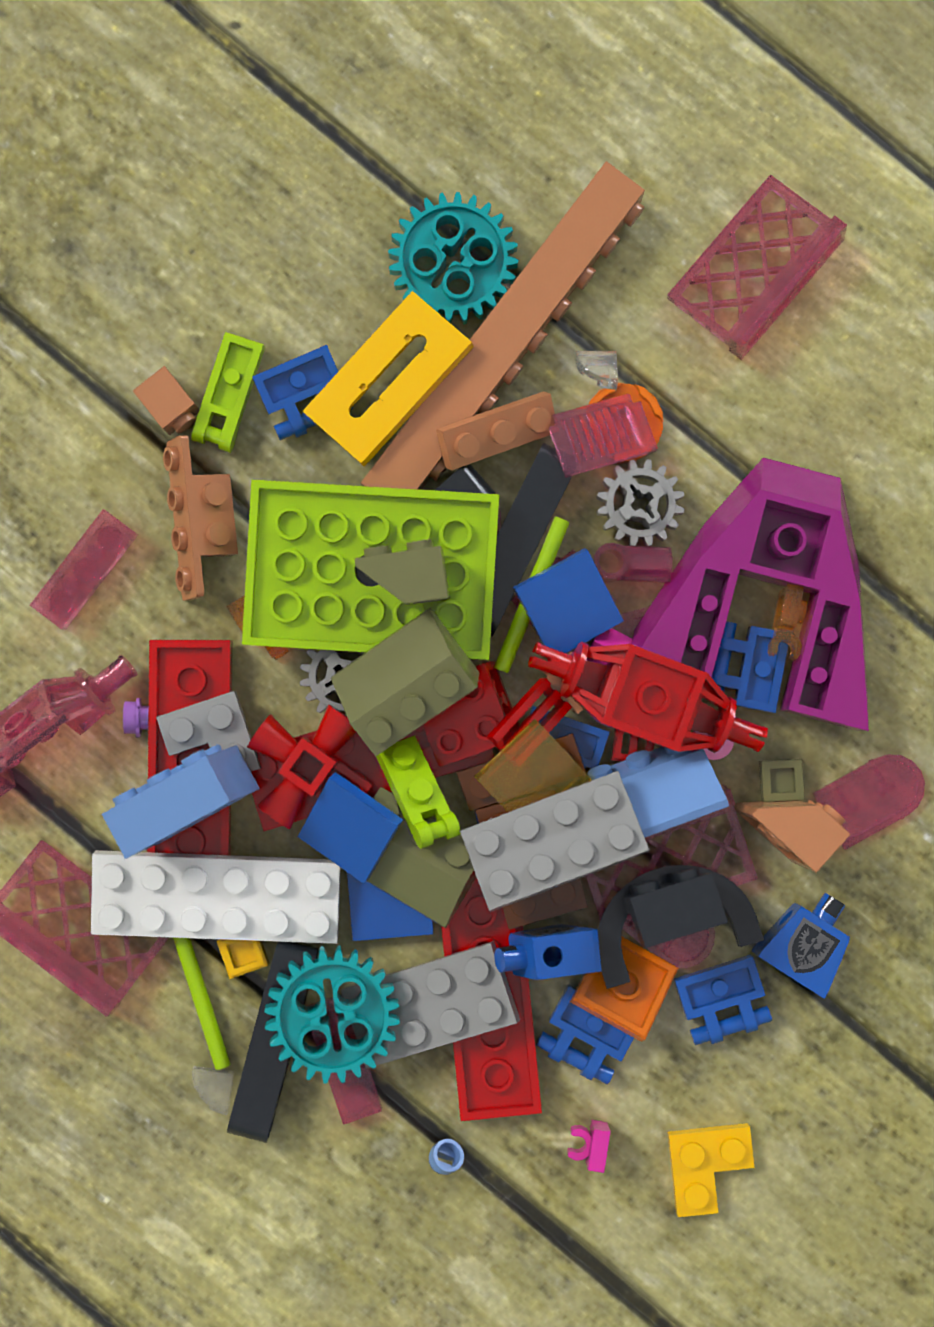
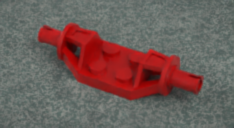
[528,641,768,753]

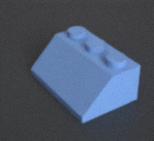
[578,747,729,838]

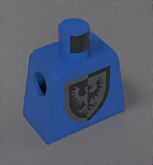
[752,893,850,999]
[494,924,602,980]

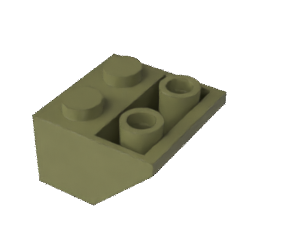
[354,539,450,605]

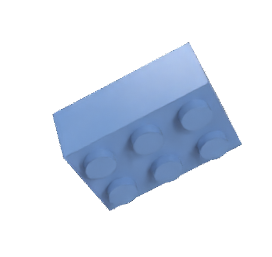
[102,744,260,859]

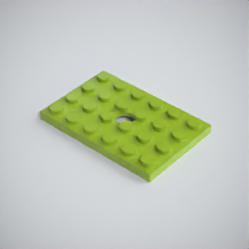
[242,480,499,660]

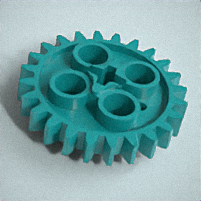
[388,192,518,325]
[265,946,400,1084]

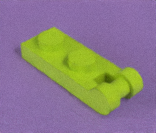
[191,332,265,453]
[376,736,461,849]

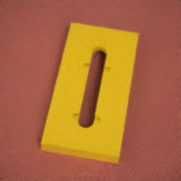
[303,291,474,467]

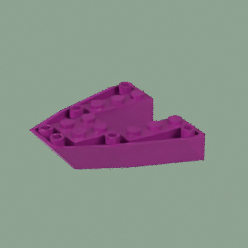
[632,457,869,731]

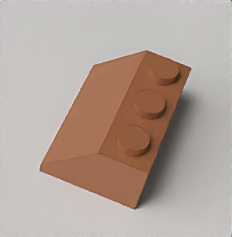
[732,800,851,873]

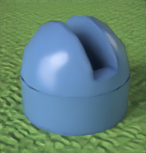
[429,1139,464,1175]

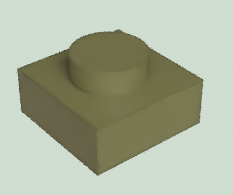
[759,759,804,802]

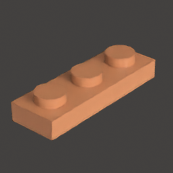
[436,391,559,470]

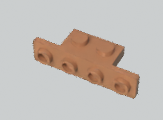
[163,435,238,601]

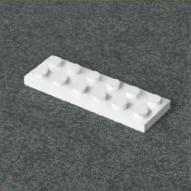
[91,850,341,944]

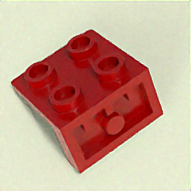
[423,660,520,767]

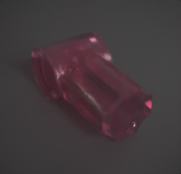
[592,542,673,583]

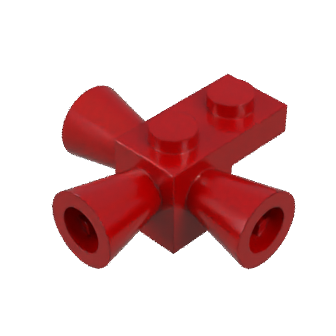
[247,704,373,829]

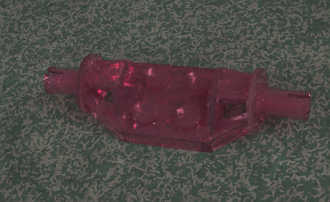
[0,654,138,797]

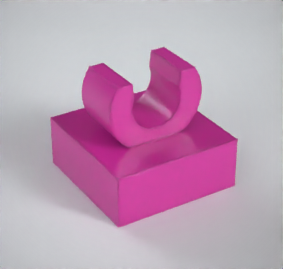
[567,1120,611,1173]

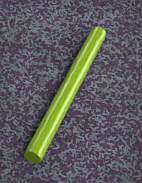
[494,516,570,673]
[173,938,231,1070]

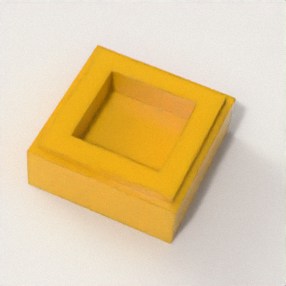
[217,939,270,979]

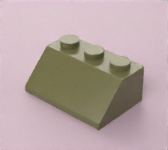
[331,607,480,756]
[367,787,477,929]

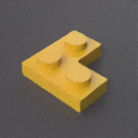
[667,1123,755,1217]

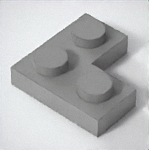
[156,691,261,772]

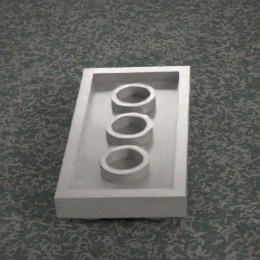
[460,771,649,912]
[341,941,520,1069]

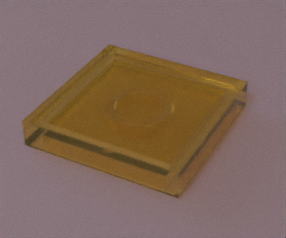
[474,719,592,812]

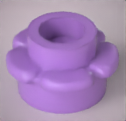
[123,698,149,738]

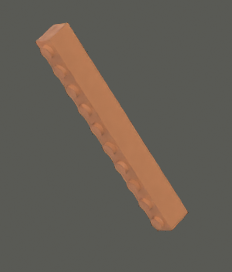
[361,161,645,490]

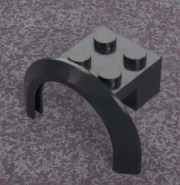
[598,865,764,989]

